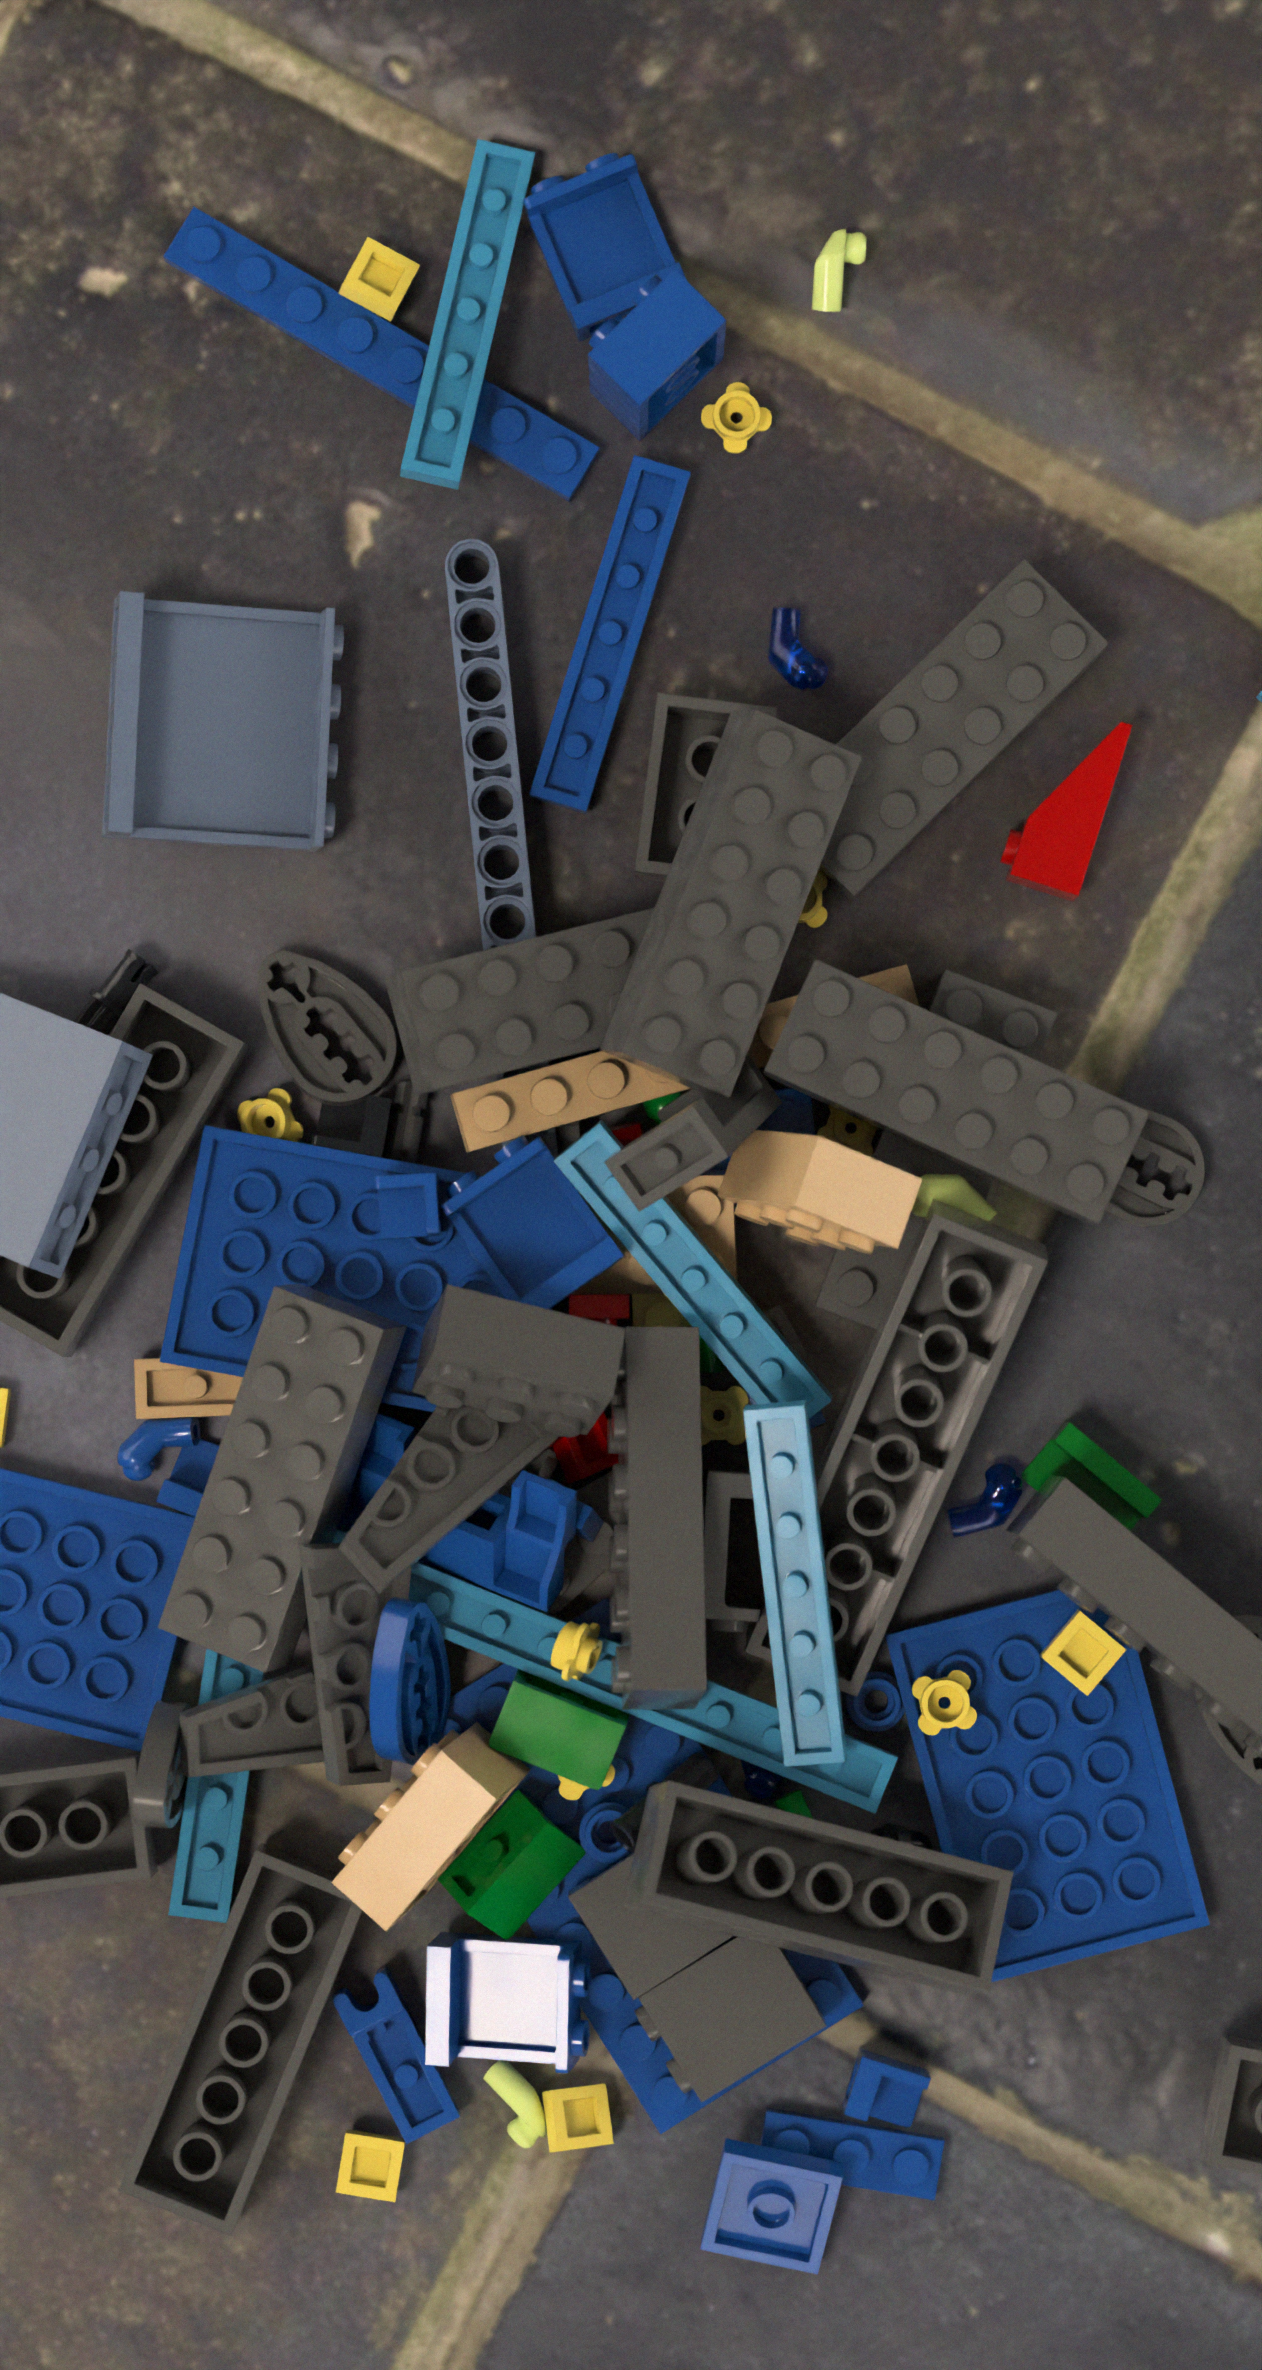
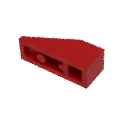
[1000,722,1133,902]

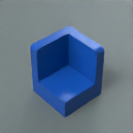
[375,1172,442,1240]
[156,1438,220,1517]
[841,2048,931,2128]

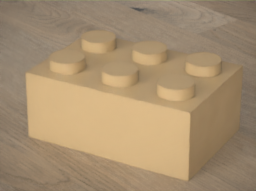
[717,1130,922,1254]
[331,1722,531,1931]

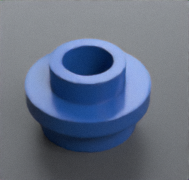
[846,1671,904,1732]
[579,1802,632,1863]

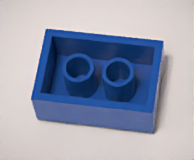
[588,268,726,441]

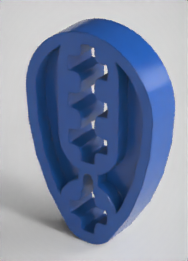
[369,1597,451,1765]

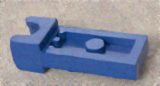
[332,1966,461,2145]

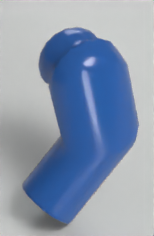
[117,1417,201,1481]

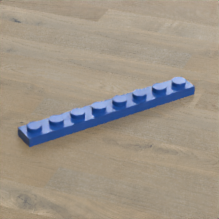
[163,207,600,502]

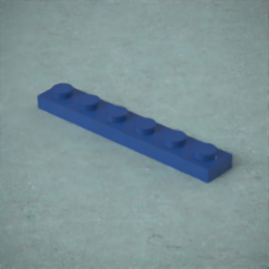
[529,455,691,814]

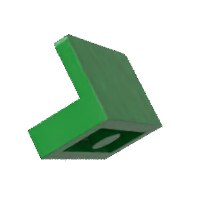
[1021,1421,1162,1531]
[489,1669,630,1790]
[437,1789,585,1940]

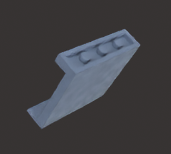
[102,591,344,852]
[0,993,153,1279]

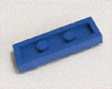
[760,2107,945,2201]

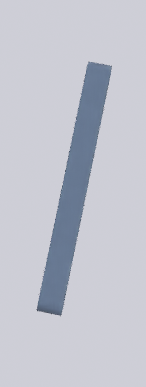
[445,539,559,1158]

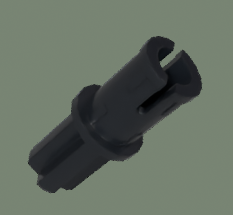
[73,949,159,1035]
[610,1752,719,1853]

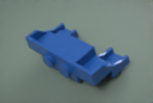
[338,1413,577,1612]

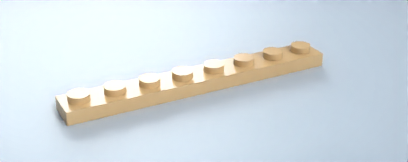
[450,964,920,1153]

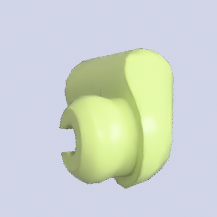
[812,229,867,312]
[911,1174,997,1221]
[483,2060,547,2148]

